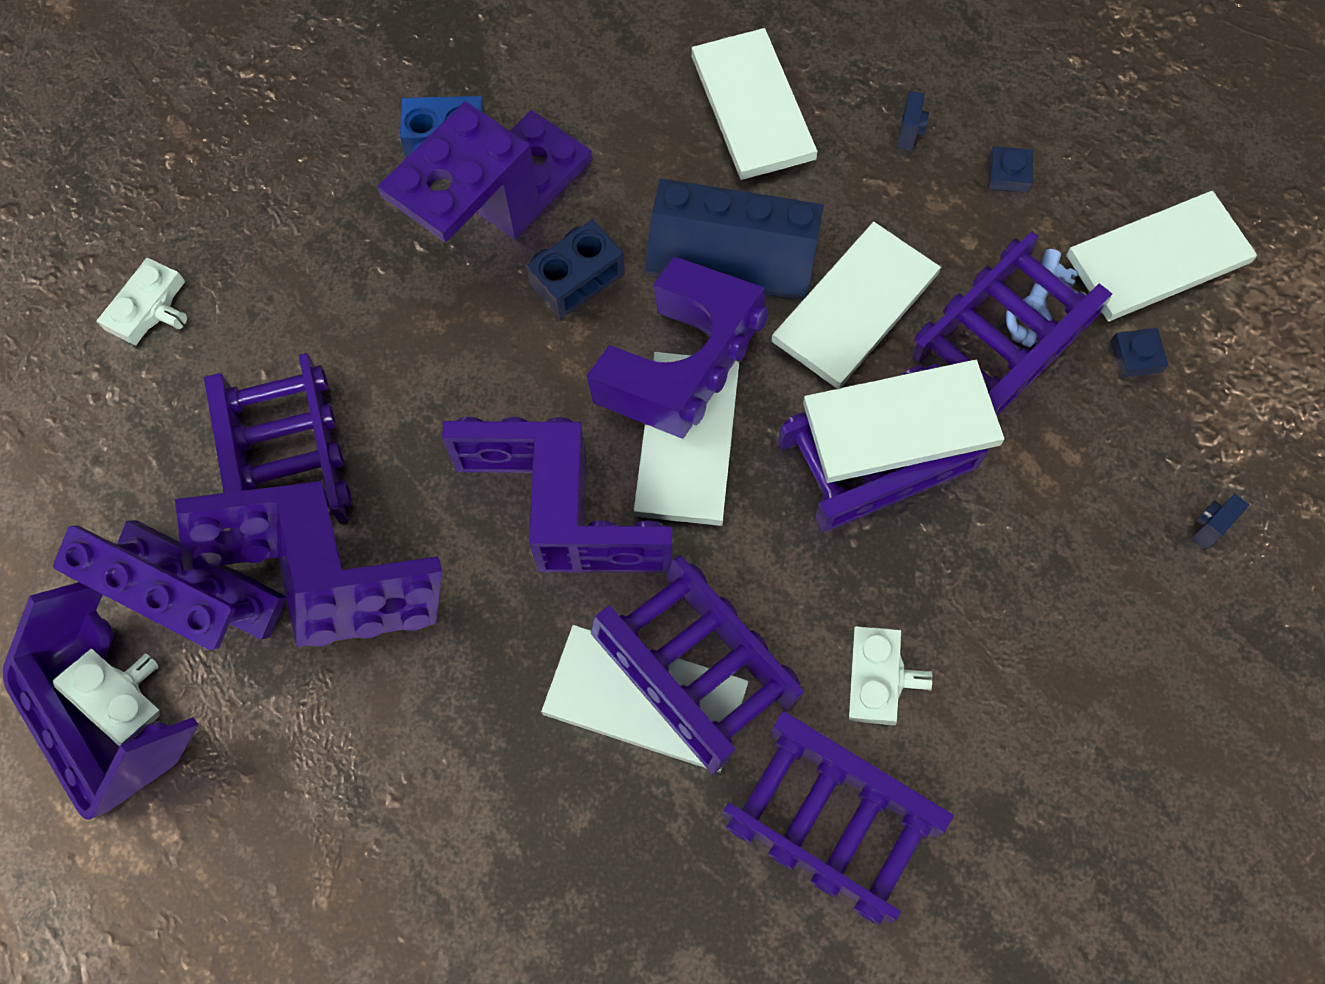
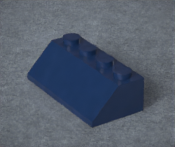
[645,178,824,301]

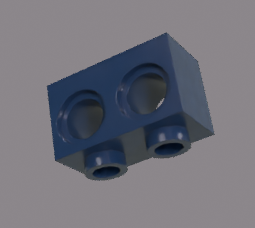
[526,219,625,319]

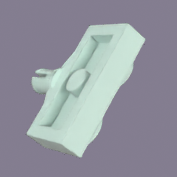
[96,258,187,346]
[849,627,932,726]
[53,649,160,746]

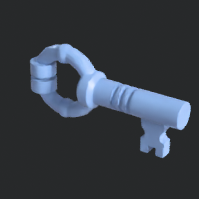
[1006,249,1078,348]

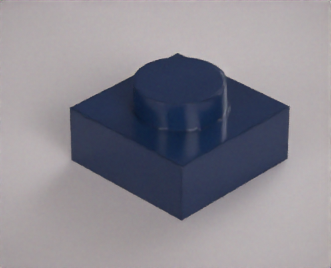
[897,91,929,151]
[989,146,1033,192]
[1111,328,1169,378]
[1191,493,1249,550]

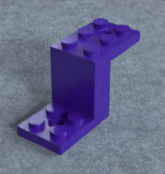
[377,101,592,243]
[442,417,672,573]
[174,481,443,647]

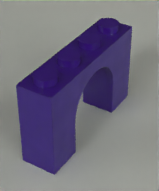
[587,256,768,439]

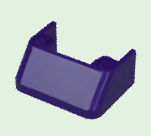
[2,582,198,820]

